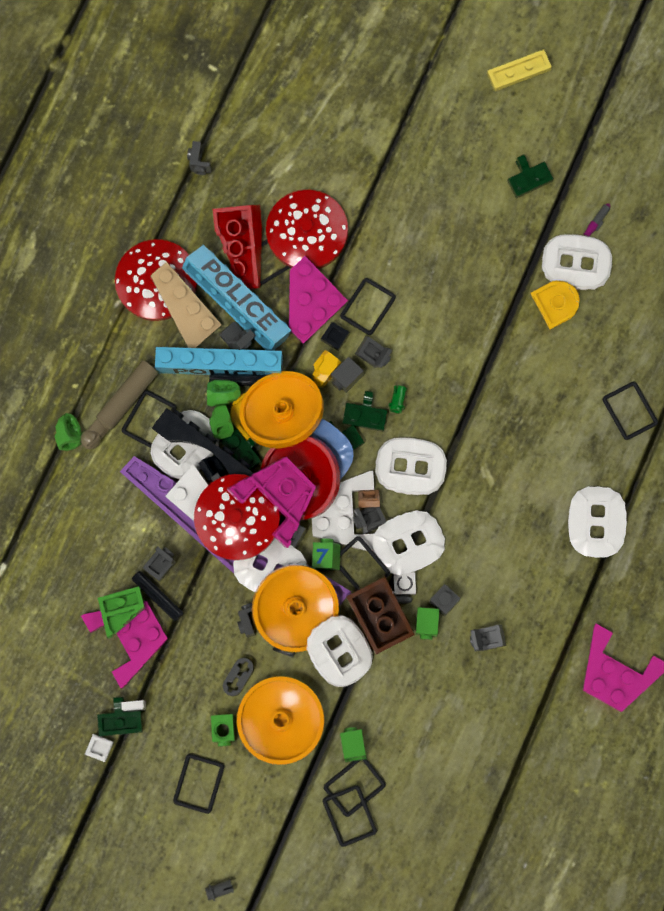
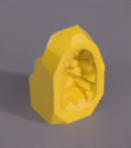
[312,350,341,388]

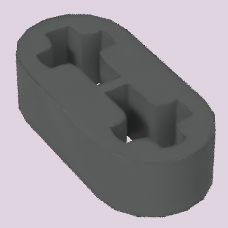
[223,658,254,696]

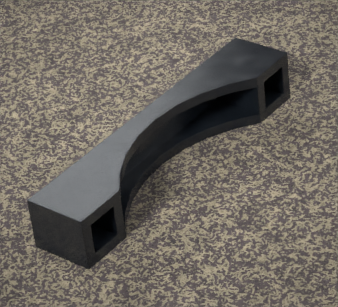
[152,408,258,476]

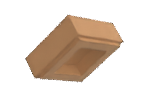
[358,490,380,508]

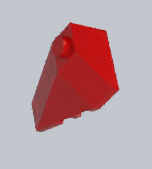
[213,205,262,289]

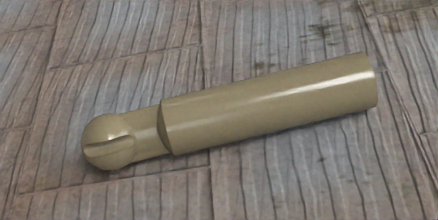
[80,360,159,449]

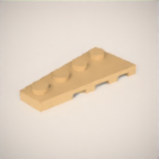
[150,262,222,348]

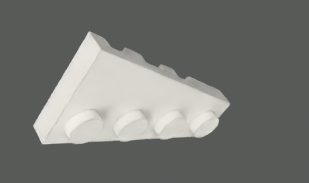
[165,464,208,521]

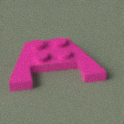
[227,457,316,548]
[81,601,168,689]
[582,624,664,712]

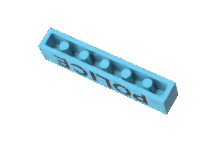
[182,245,291,351]
[155,347,283,375]

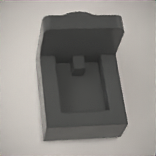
[187,141,212,175]
[220,322,256,350]
[355,336,392,368]
[352,507,387,534]
[143,546,176,582]
[237,603,255,638]
[470,624,506,651]

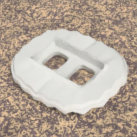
[542,234,612,290]
[150,410,220,480]
[375,438,447,495]
[568,486,627,558]
[373,510,445,575]
[233,538,307,592]
[307,615,373,687]

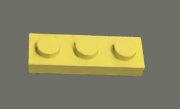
[487,50,552,91]

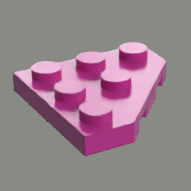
[288,256,348,344]

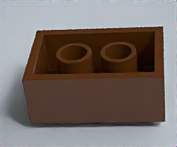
[346,575,415,655]

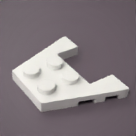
[312,471,375,553]

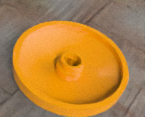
[240,371,324,448]
[252,565,339,652]
[237,677,324,765]

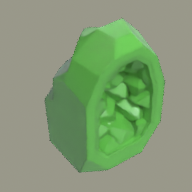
[207,380,240,407]
[209,404,234,439]
[55,413,82,451]

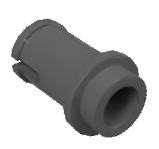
[205,879,234,901]

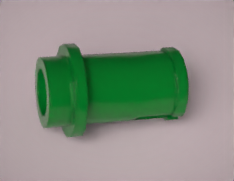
[388,385,407,414]

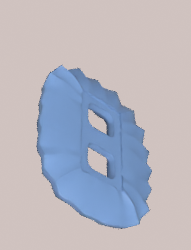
[310,419,354,480]

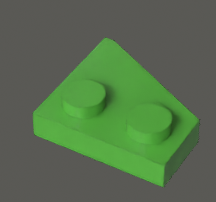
[98,586,145,639]

